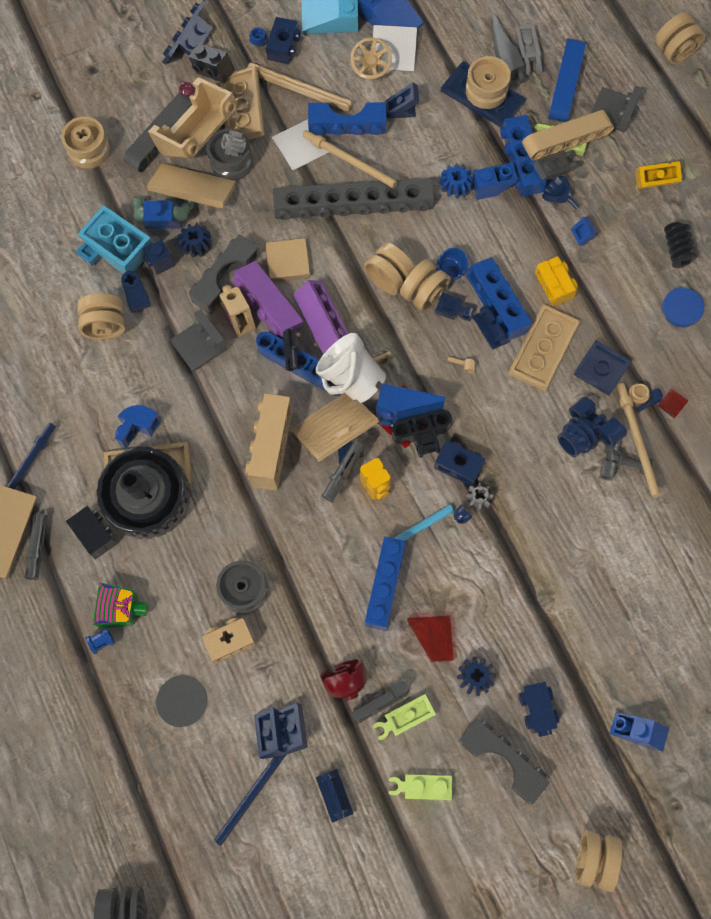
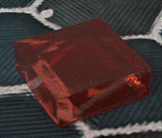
[658,389,688,419]

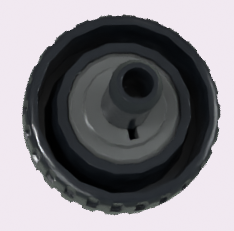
[96,447,191,539]

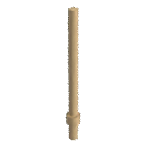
[302,130,397,188]
[617,383,661,498]

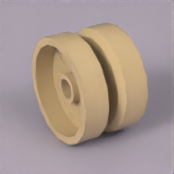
[654,12,706,65]
[466,56,511,109]
[61,116,110,169]
[364,242,415,296]
[400,259,451,313]
[77,293,125,339]
[575,830,622,892]

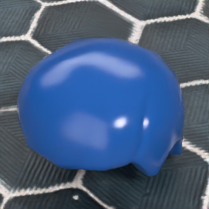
[436,248,469,281]

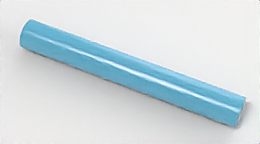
[394,505,454,541]

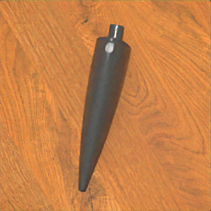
[492,14,526,83]

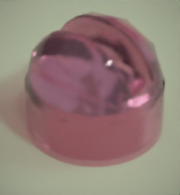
[179,81,195,97]

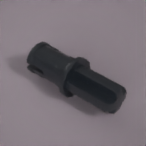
[282,328,299,371]

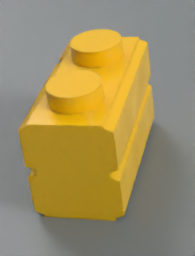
[635,161,682,190]
[535,256,578,307]
[360,458,391,500]

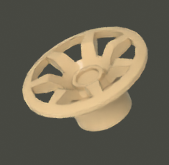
[350,38,392,80]

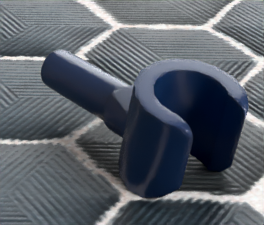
[637,388,663,413]

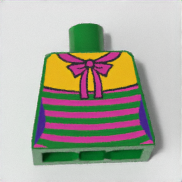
[93,583,148,628]

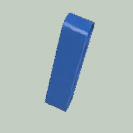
[548,38,586,122]
[256,332,342,396]

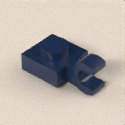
[435,293,473,321]

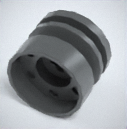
[94,886,147,919]

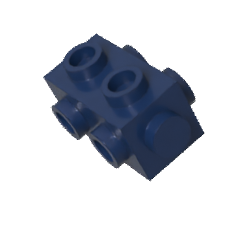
[518,682,559,737]

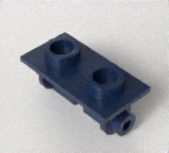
[472,306,510,350]
[316,769,354,823]

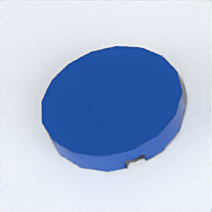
[662,287,705,328]

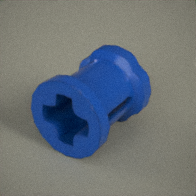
[86,627,115,654]

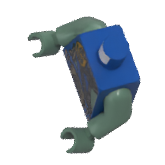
[133,196,195,229]

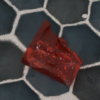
[407,615,454,663]

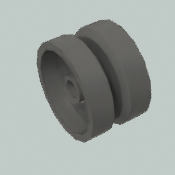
[207,129,252,181]
[216,560,268,614]

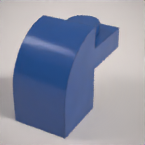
[115,405,161,448]

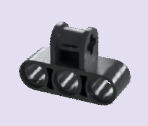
[392,409,452,458]

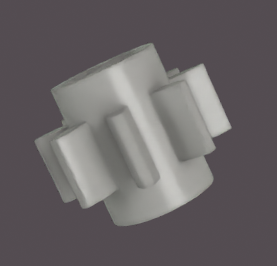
[221,130,246,157]
[466,483,493,511]

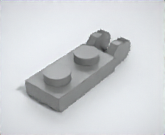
[514,25,542,75]

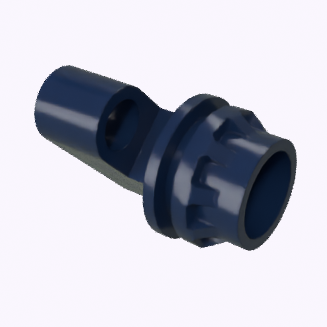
[557,397,627,457]

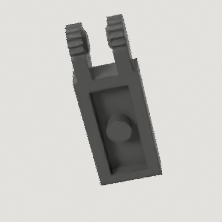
[533,150,582,181]
[350,681,409,725]

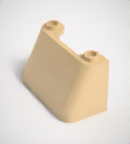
[148,77,236,158]

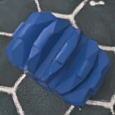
[439,163,473,199]

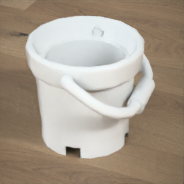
[316,333,386,403]

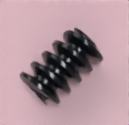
[664,222,697,268]

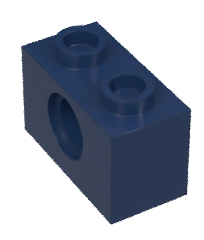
[266,17,301,64]
[434,440,485,486]

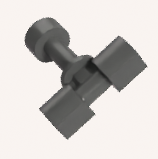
[599,440,653,481]

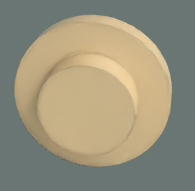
[628,384,650,404]

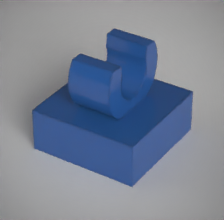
[571,217,598,246]

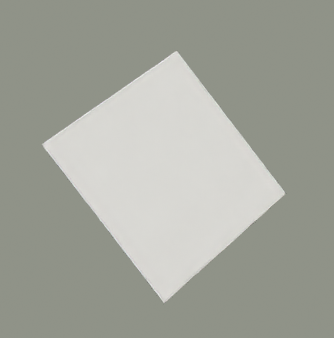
[373,25,417,71]
[272,119,329,170]

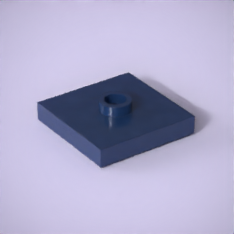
[573,340,632,396]

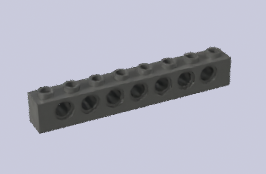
[273,178,434,220]

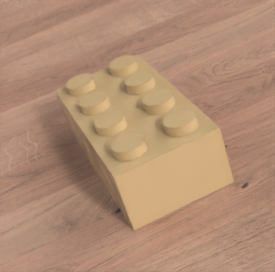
[245,393,293,491]

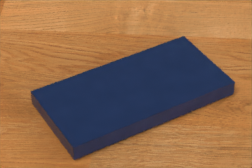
[441,61,526,128]

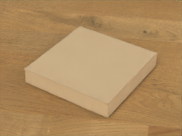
[266,238,310,282]

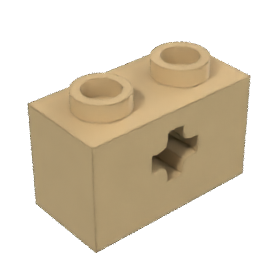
[202,617,256,664]

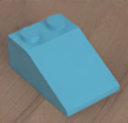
[302,0,358,34]
[77,205,153,274]

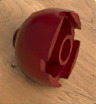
[320,659,367,701]

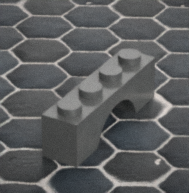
[189,234,260,315]
[458,719,550,805]

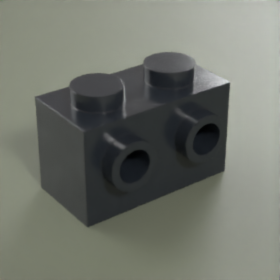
[188,43,235,83]
[66,506,116,560]

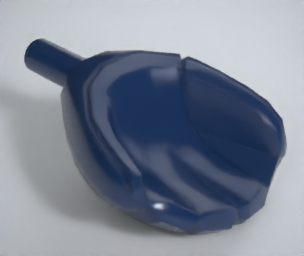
[542,176,579,209]

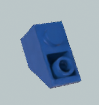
[472,163,518,200]
[610,712,669,752]

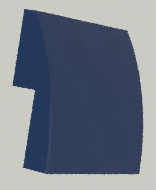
[254,702,308,759]

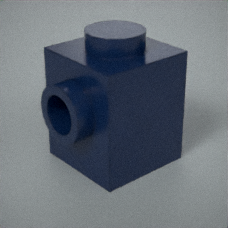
[144,239,175,275]

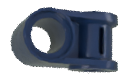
[121,271,151,313]

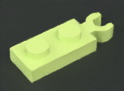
[372,694,436,740]
[389,774,452,800]

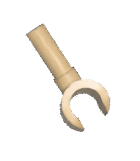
[447,356,476,374]

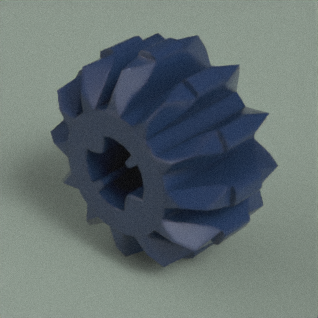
[178,222,212,258]
[457,657,496,696]

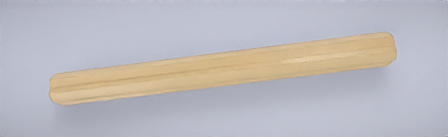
[247,62,352,111]

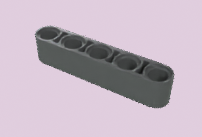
[123,93,192,172]

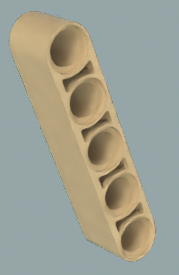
[522,110,614,161]

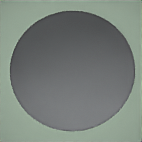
[156,675,207,727]

